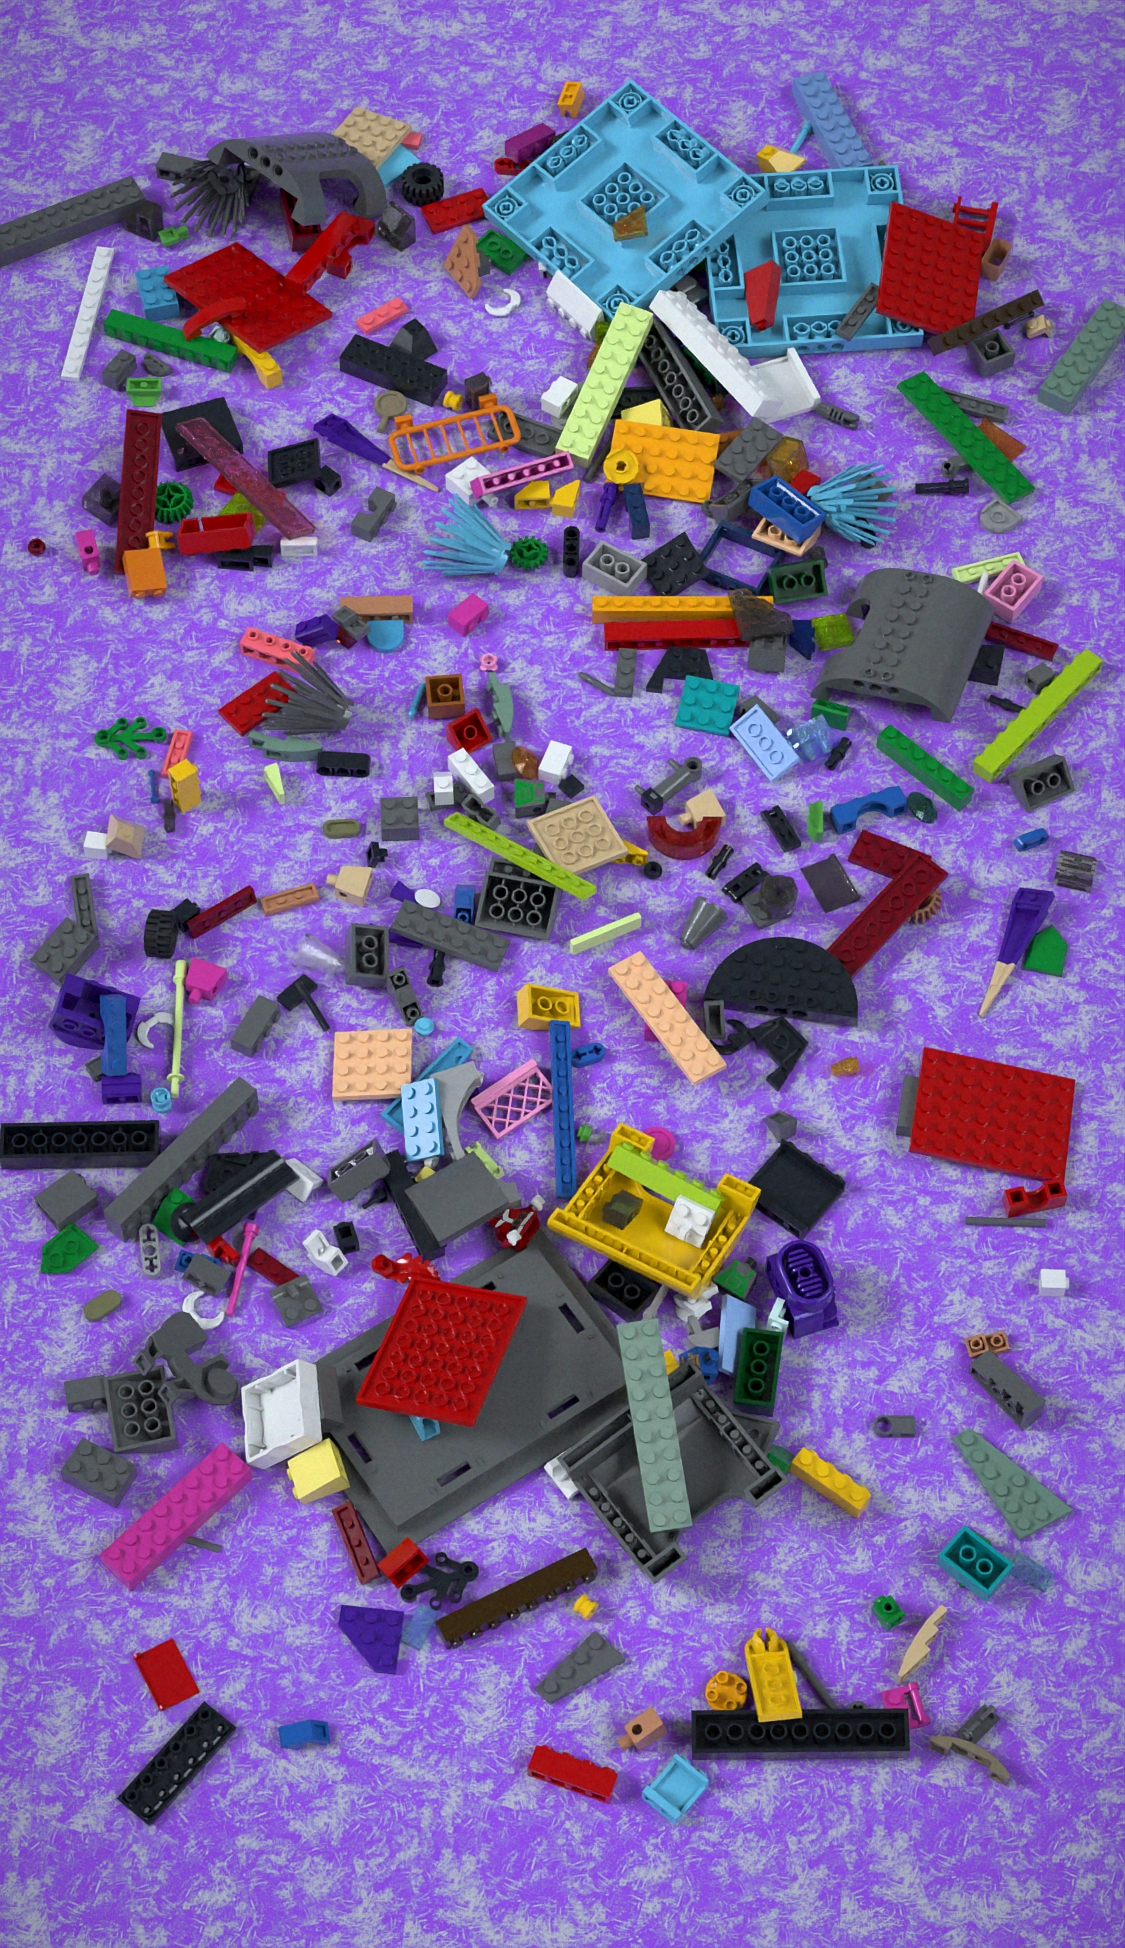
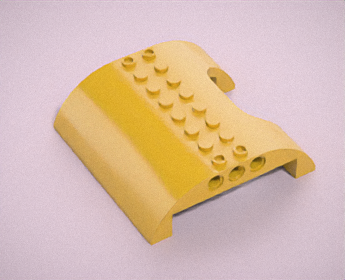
[547,1122,761,1300]

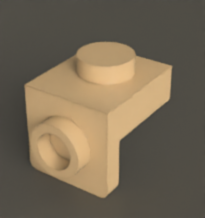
[1025,315,1053,339]

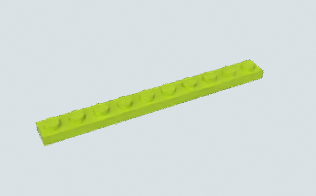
[444,812,597,901]

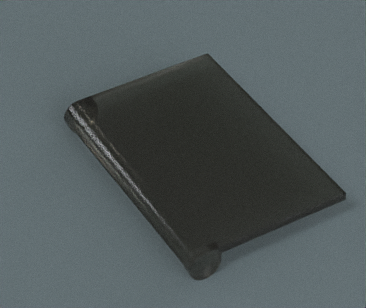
[800,853,860,913]

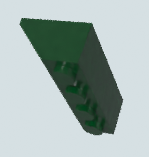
[733,1327,784,1417]

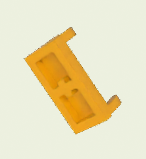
[557,81,585,119]

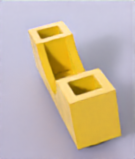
[231,333,283,390]

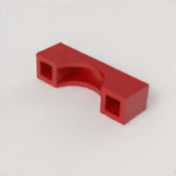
[327,215,375,279]

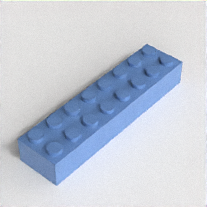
[792,71,873,169]

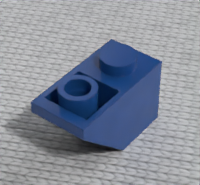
[454,884,476,925]

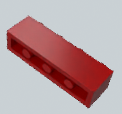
[527,1745,618,1804]

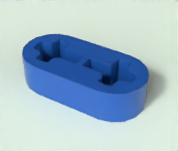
[1013,828,1049,852]
[571,1043,605,1068]

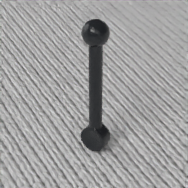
[1003,311,1035,330]

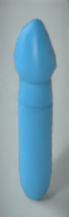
[408,683,426,719]

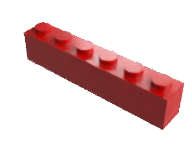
[284,211,360,296]

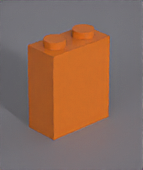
[122,548,168,599]

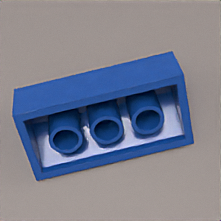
[748,475,827,544]

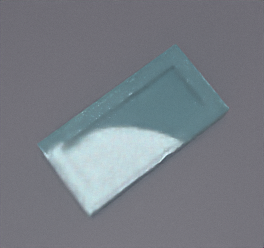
[401,1604,439,1651]

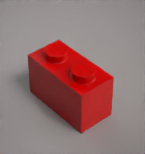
[377,1537,430,1589]

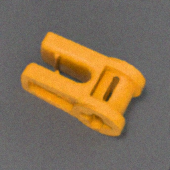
[146,531,176,551]

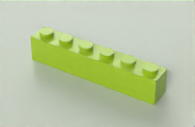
[607,1141,726,1220]

